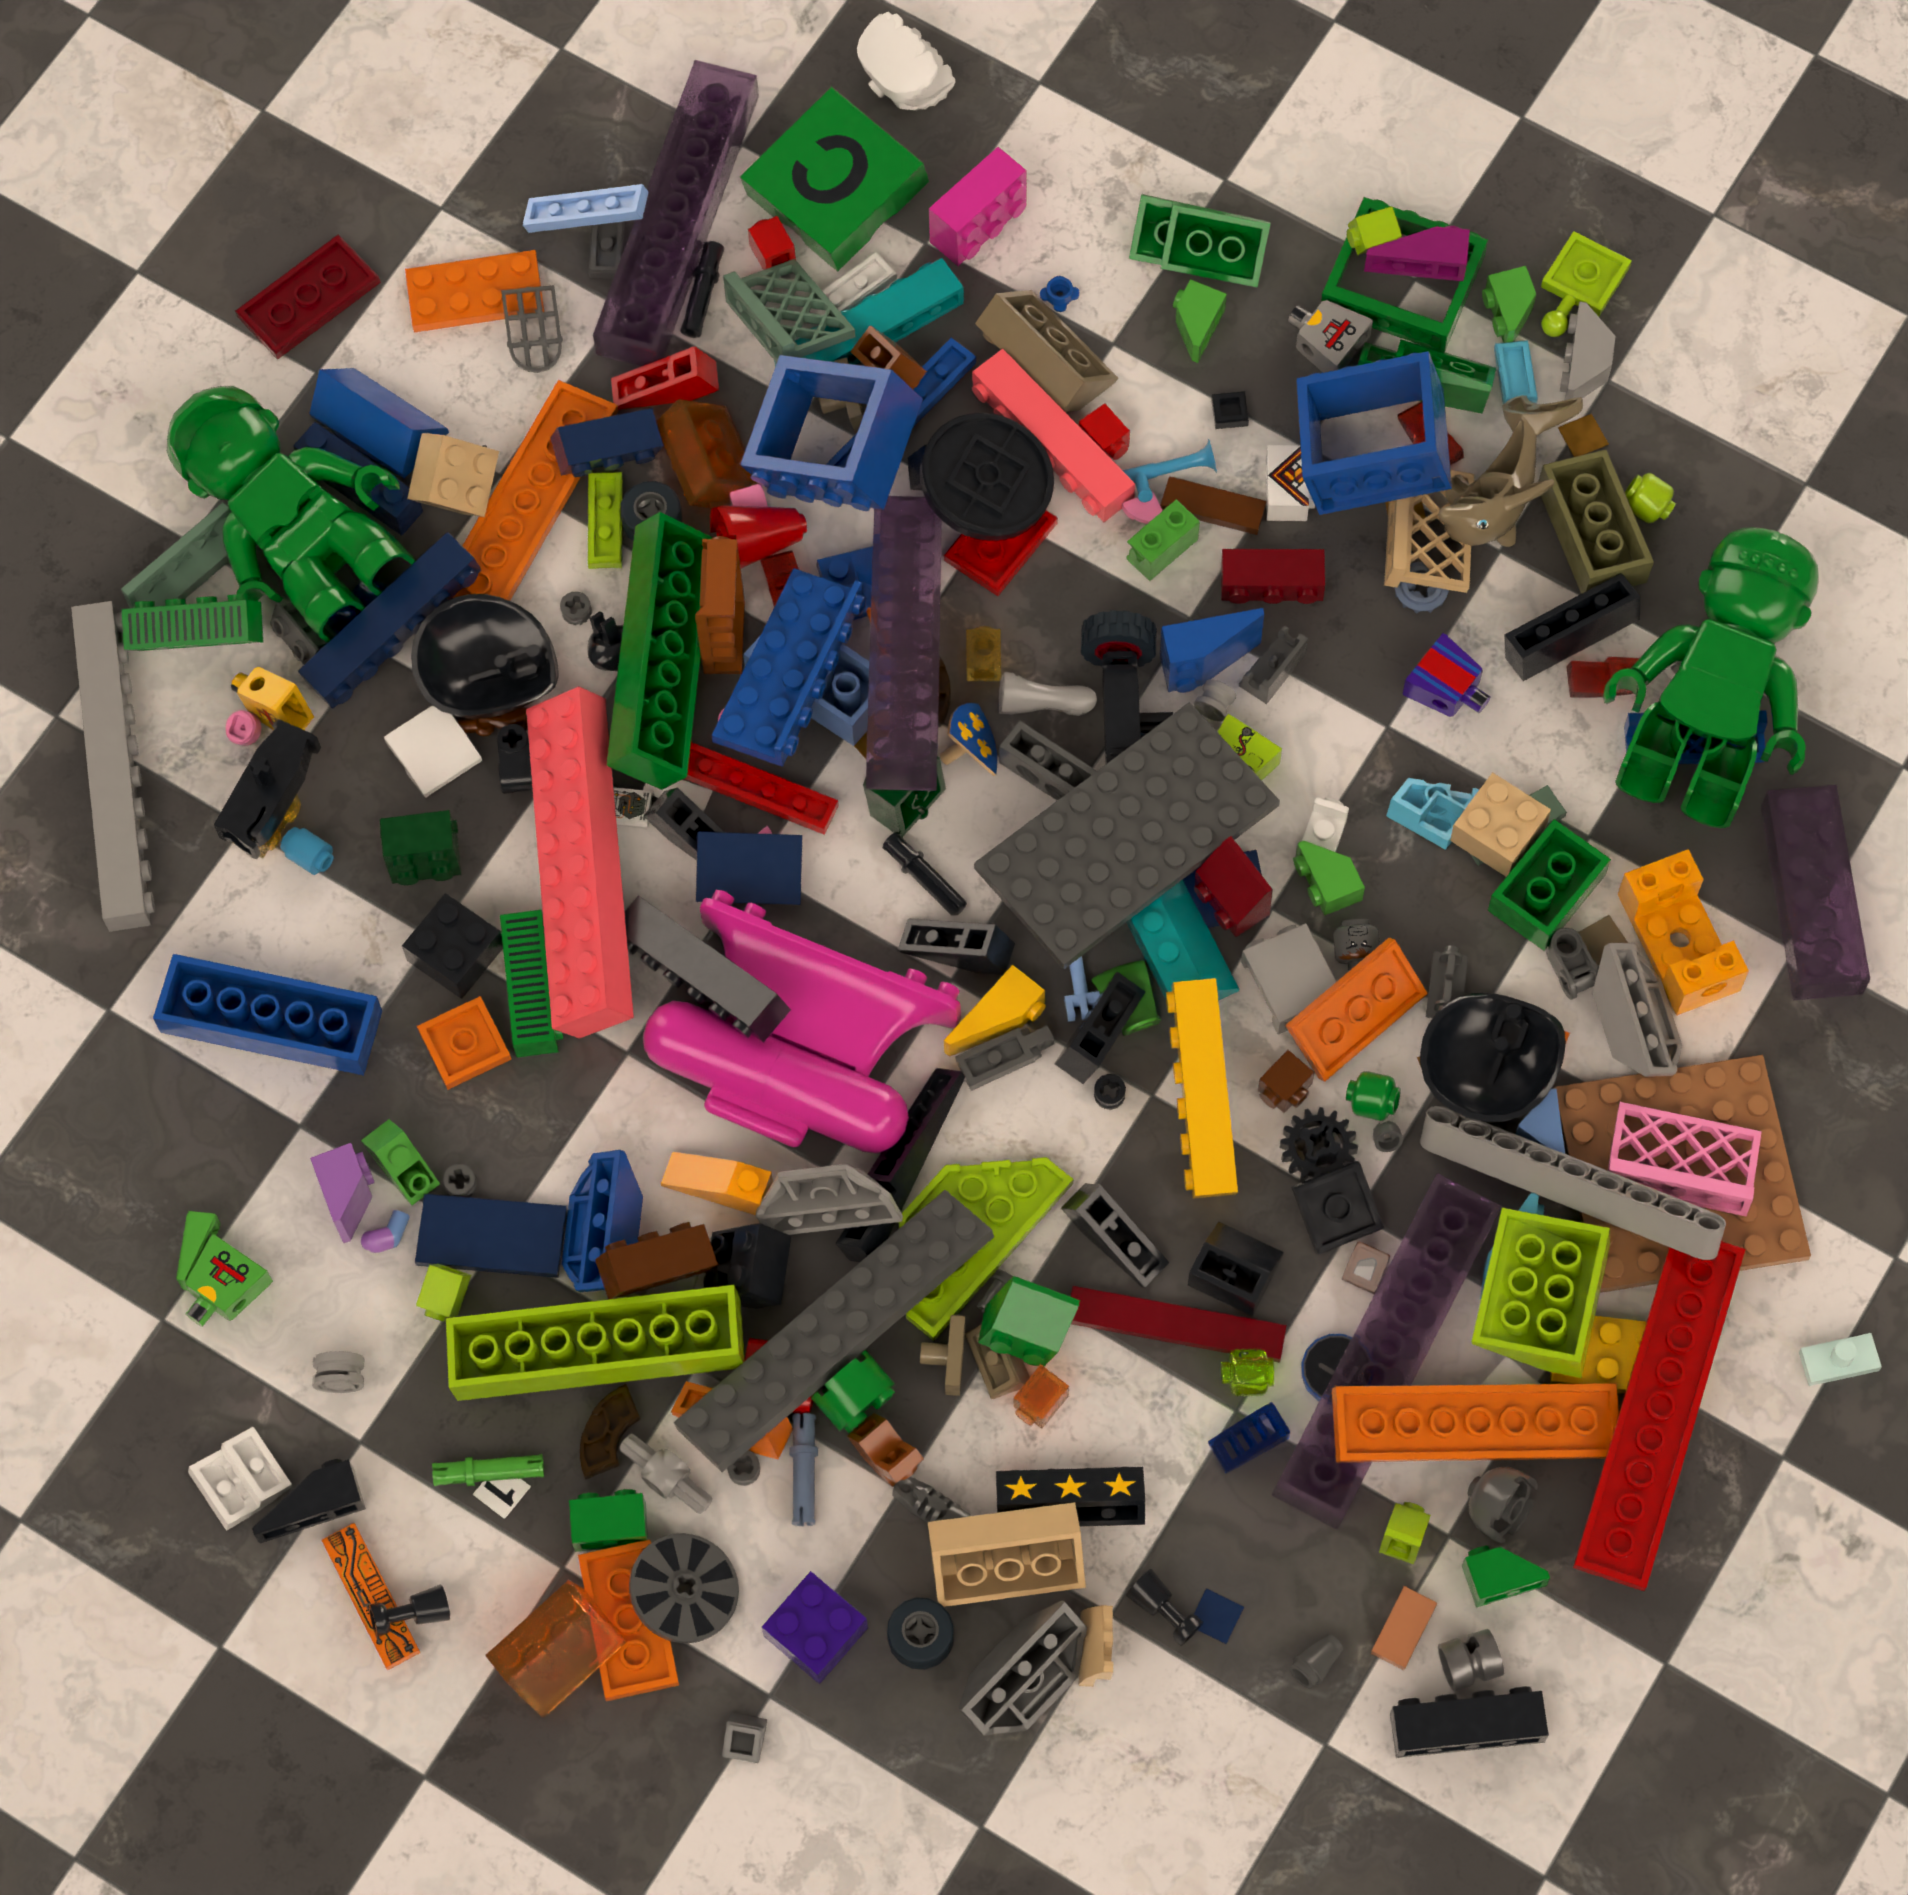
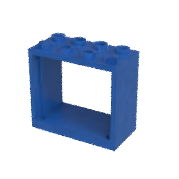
[1297,351,1452,515]

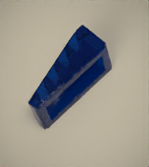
[1208,1402,1290,1474]

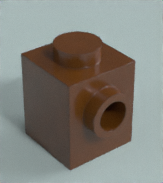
[1258,1050,1315,1113]

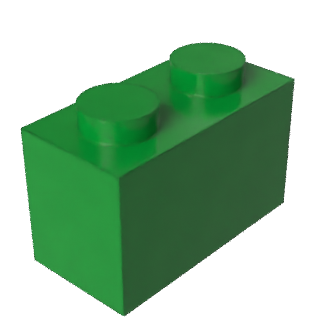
[569,1489,648,1552]

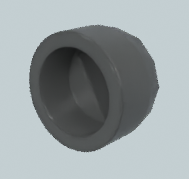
[1373,1121,1403,1152]

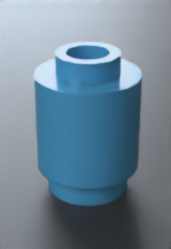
[280,827,334,875]

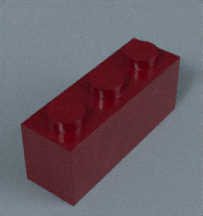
[1221,549,1325,604]

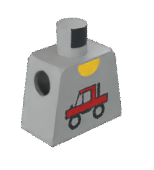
[1288,300,1373,373]

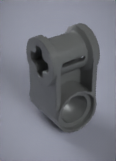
[1547,928,1599,1000]

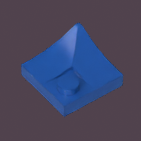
[816,544,903,620]

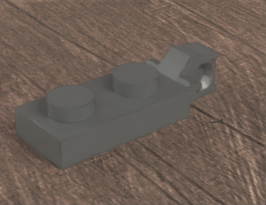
[955,1025,1054,1091]

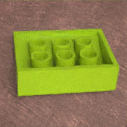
[1471,1208,1610,1378]

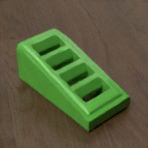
[176,1211,221,1291]

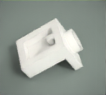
[1302,797,1349,852]

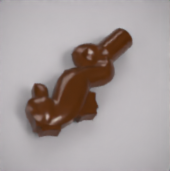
[457,707,528,736]

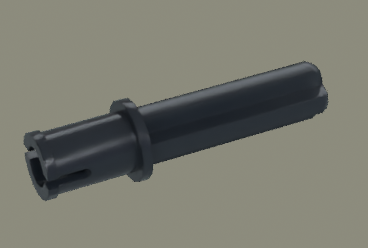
[882,832,967,916]

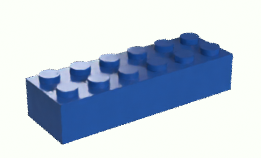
[153,954,382,1076]

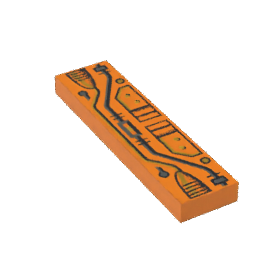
[322,1523,421,1670]

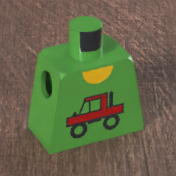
[185,1234,273,1327]

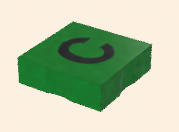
[740,87,929,272]

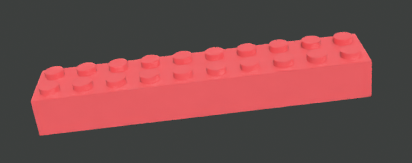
[526,686,634,1039]

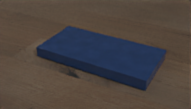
[415,1194,567,1278]

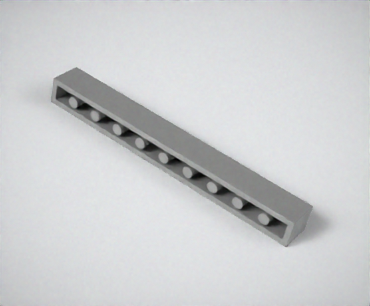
[71,601,155,932]

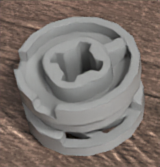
[312,1351,365,1393]

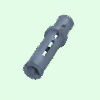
[789,1413,818,1526]

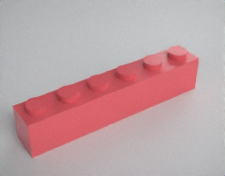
[972,349,1135,522]

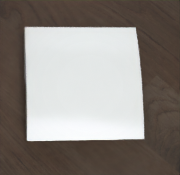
[384,705,482,798]
[188,1427,292,1531]

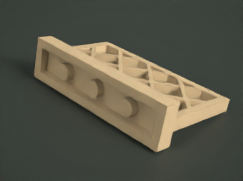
[1384,470,1474,593]

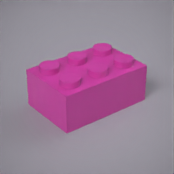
[929,147,1027,266]

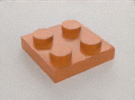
[417,996,512,1090]

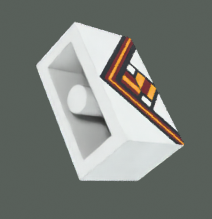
[1266,445,1315,521]

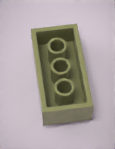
[1538,449,1654,594]

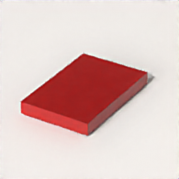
[943,510,1058,596]

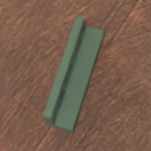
[121,502,231,608]

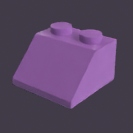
[310,1143,375,1243]

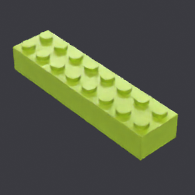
[446,1285,745,1401]

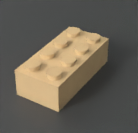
[928,1502,1086,1607]

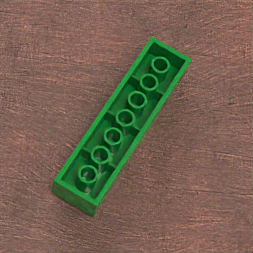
[606,512,713,790]

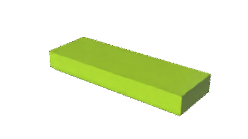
[588,472,623,569]

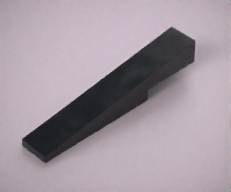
[836,1068,966,1262]

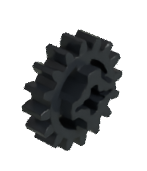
[1280,1107,1358,1182]

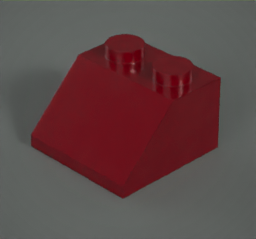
[1194,836,1273,937]

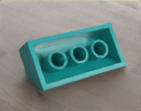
[1126,880,1239,1015]

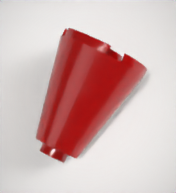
[710,505,807,569]

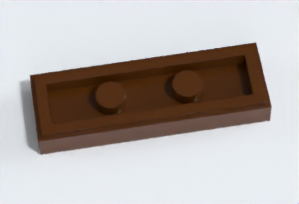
[1160,476,1267,535]

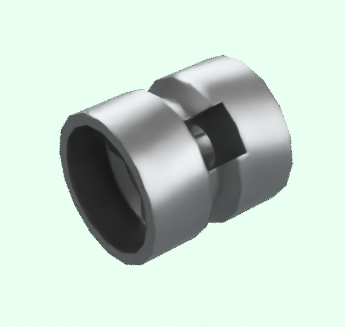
[1438,1629,1504,1691]

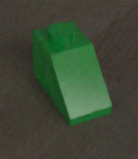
[1462,1545,1550,1608]

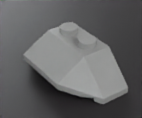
[1592,943,1682,1077]
[756,1164,903,1235]

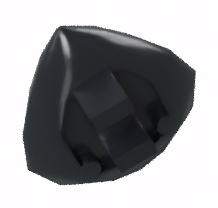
[587,611,623,672]

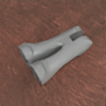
[998,672,1097,716]

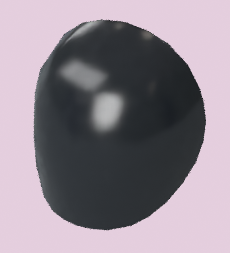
[411,594,559,720]
[1420,993,1566,1122]

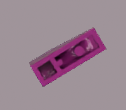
[1364,226,1470,281]

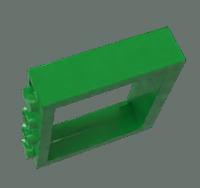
[1321,197,1488,352]

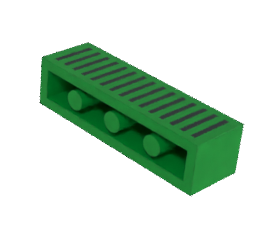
[122,594,263,651]
[500,910,564,1058]

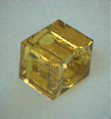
[966,626,1001,681]

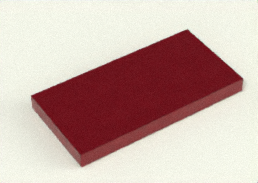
[235,234,381,360]

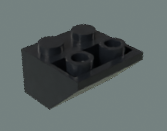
[1188,1222,1284,1316]
[703,1223,791,1309]

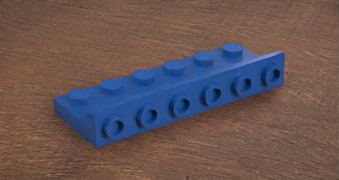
[711,568,866,767]

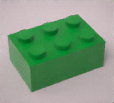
[1487,819,1611,951]

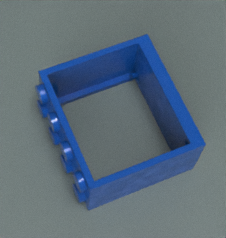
[740,355,923,511]

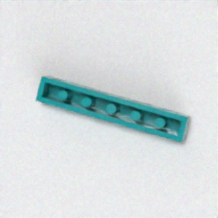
[774,258,964,367]

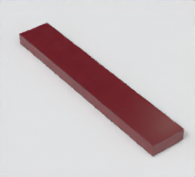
[1071,1286,1287,1363]

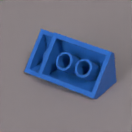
[309,368,449,478]

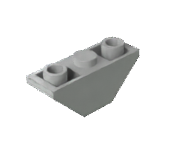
[1560,302,1616,400]

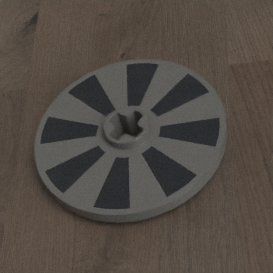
[629,1533,739,1643]

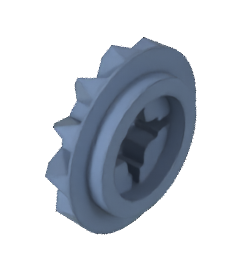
[1395,562,1449,614]

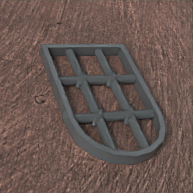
[501,285,563,373]

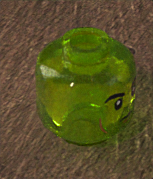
[1221,1349,1274,1397]

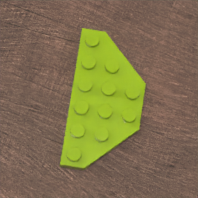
[899,1157,1074,1341]

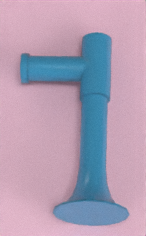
[1122,439,1217,502]

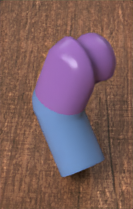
[361,1210,410,1253]

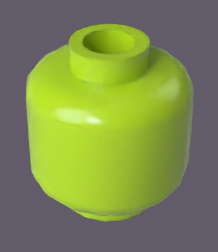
[1624,473,1676,524]

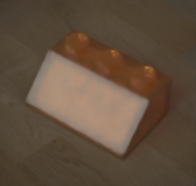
[656,399,760,508]
[485,1580,627,1718]

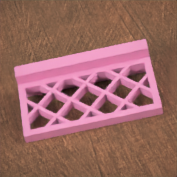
[1607,1102,1762,1216]

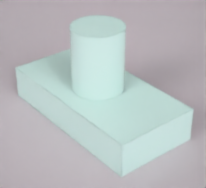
[1799,1333,1882,1386]

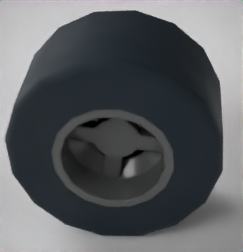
[621,481,682,541]
[887,1597,954,1670]

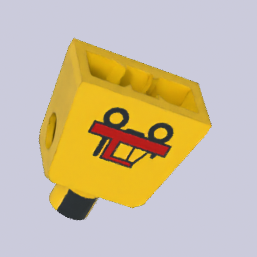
[231,667,314,730]

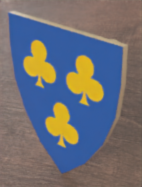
[940,703,997,776]

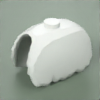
[857,12,956,111]

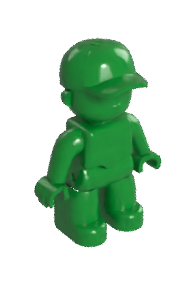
[166,386,416,643]
[1603,527,1819,828]

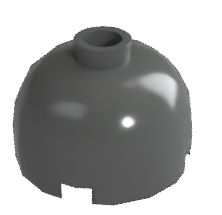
[1467,1467,1538,1543]

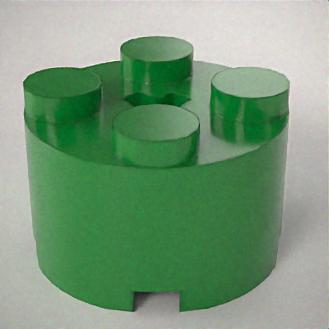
[811,1350,895,1434]

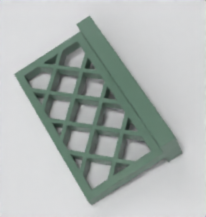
[723,259,855,363]

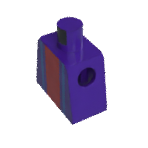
[1403,633,1491,717]

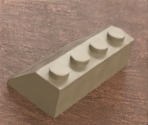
[975,290,1118,412]

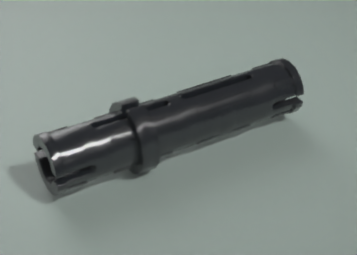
[680,241,724,338]

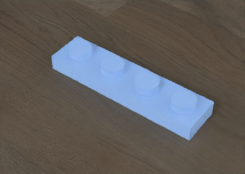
[522,184,648,233]

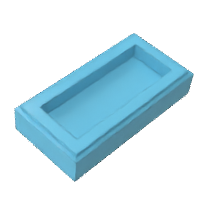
[1494,340,1538,404]

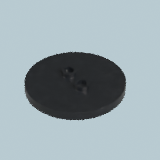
[920,413,1054,541]

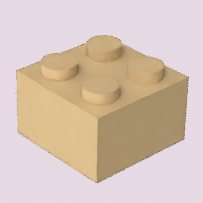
[407,433,499,517]
[1450,772,1551,877]

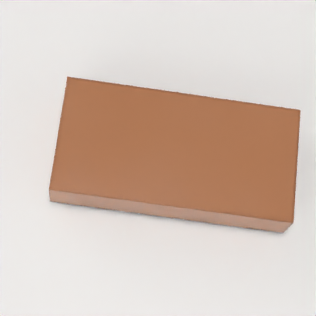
[1371,1586,1437,1670]

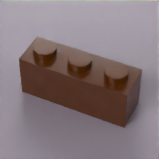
[595,1222,718,1299]

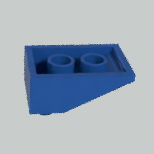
[1160,608,1264,693]

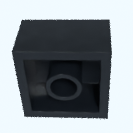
[402,893,503,999]

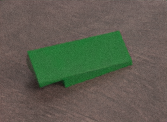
[1129,194,1271,287]
[1357,339,1496,414]

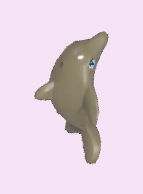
[1438,395,1583,547]

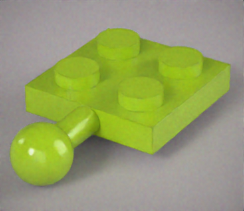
[1541,231,1632,337]

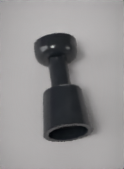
[1126,1569,1204,1646]
[369,1584,450,1637]

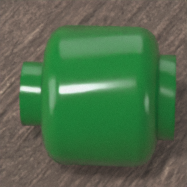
[1346,1071,1401,1121]

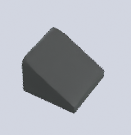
[722,1713,767,1763]

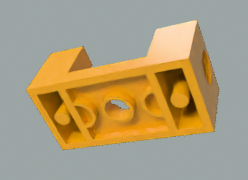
[1617,849,1749,1016]

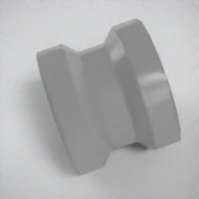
[1194,679,1236,721]

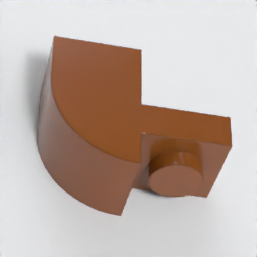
[847,1413,924,1487]

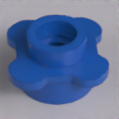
[1040,276,1079,312]

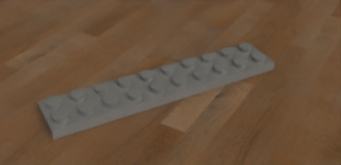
[673,1190,994,1472]

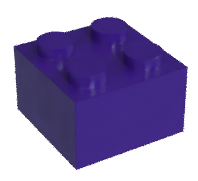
[761,1571,868,1684]

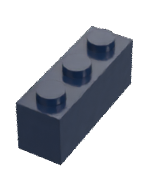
[550,408,664,477]

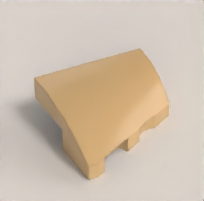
[1079,1605,1113,1687]

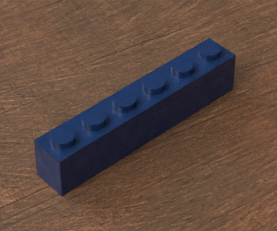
[298,532,482,709]

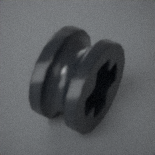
[1094,1074,1126,1110]

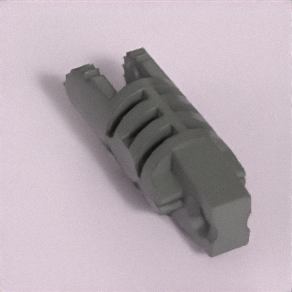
[892,1476,970,1523]

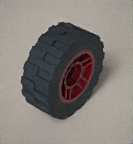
[1081,610,1157,668]

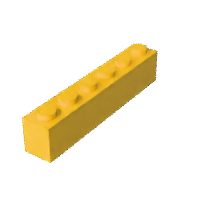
[1166,978,1238,1198]

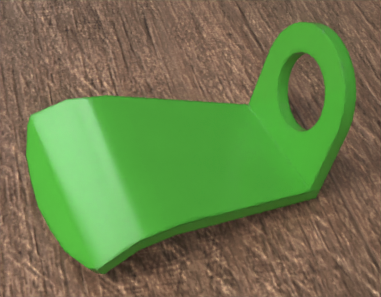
[1091,960,1161,1036]

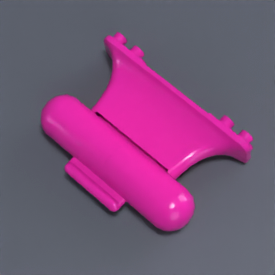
[643,890,961,1153]

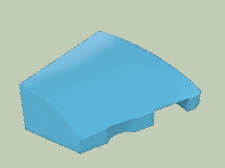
[1386,778,1479,850]

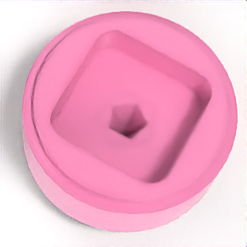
[226,710,262,746]

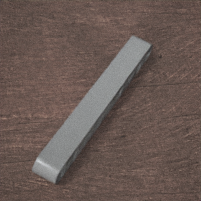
[1420,1106,1726,1260]

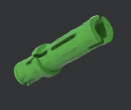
[432,1454,544,1487]

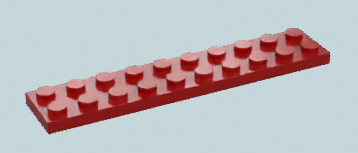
[1573,1241,1746,1591]

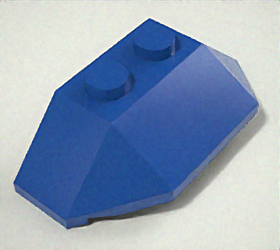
[561,1149,643,1293]

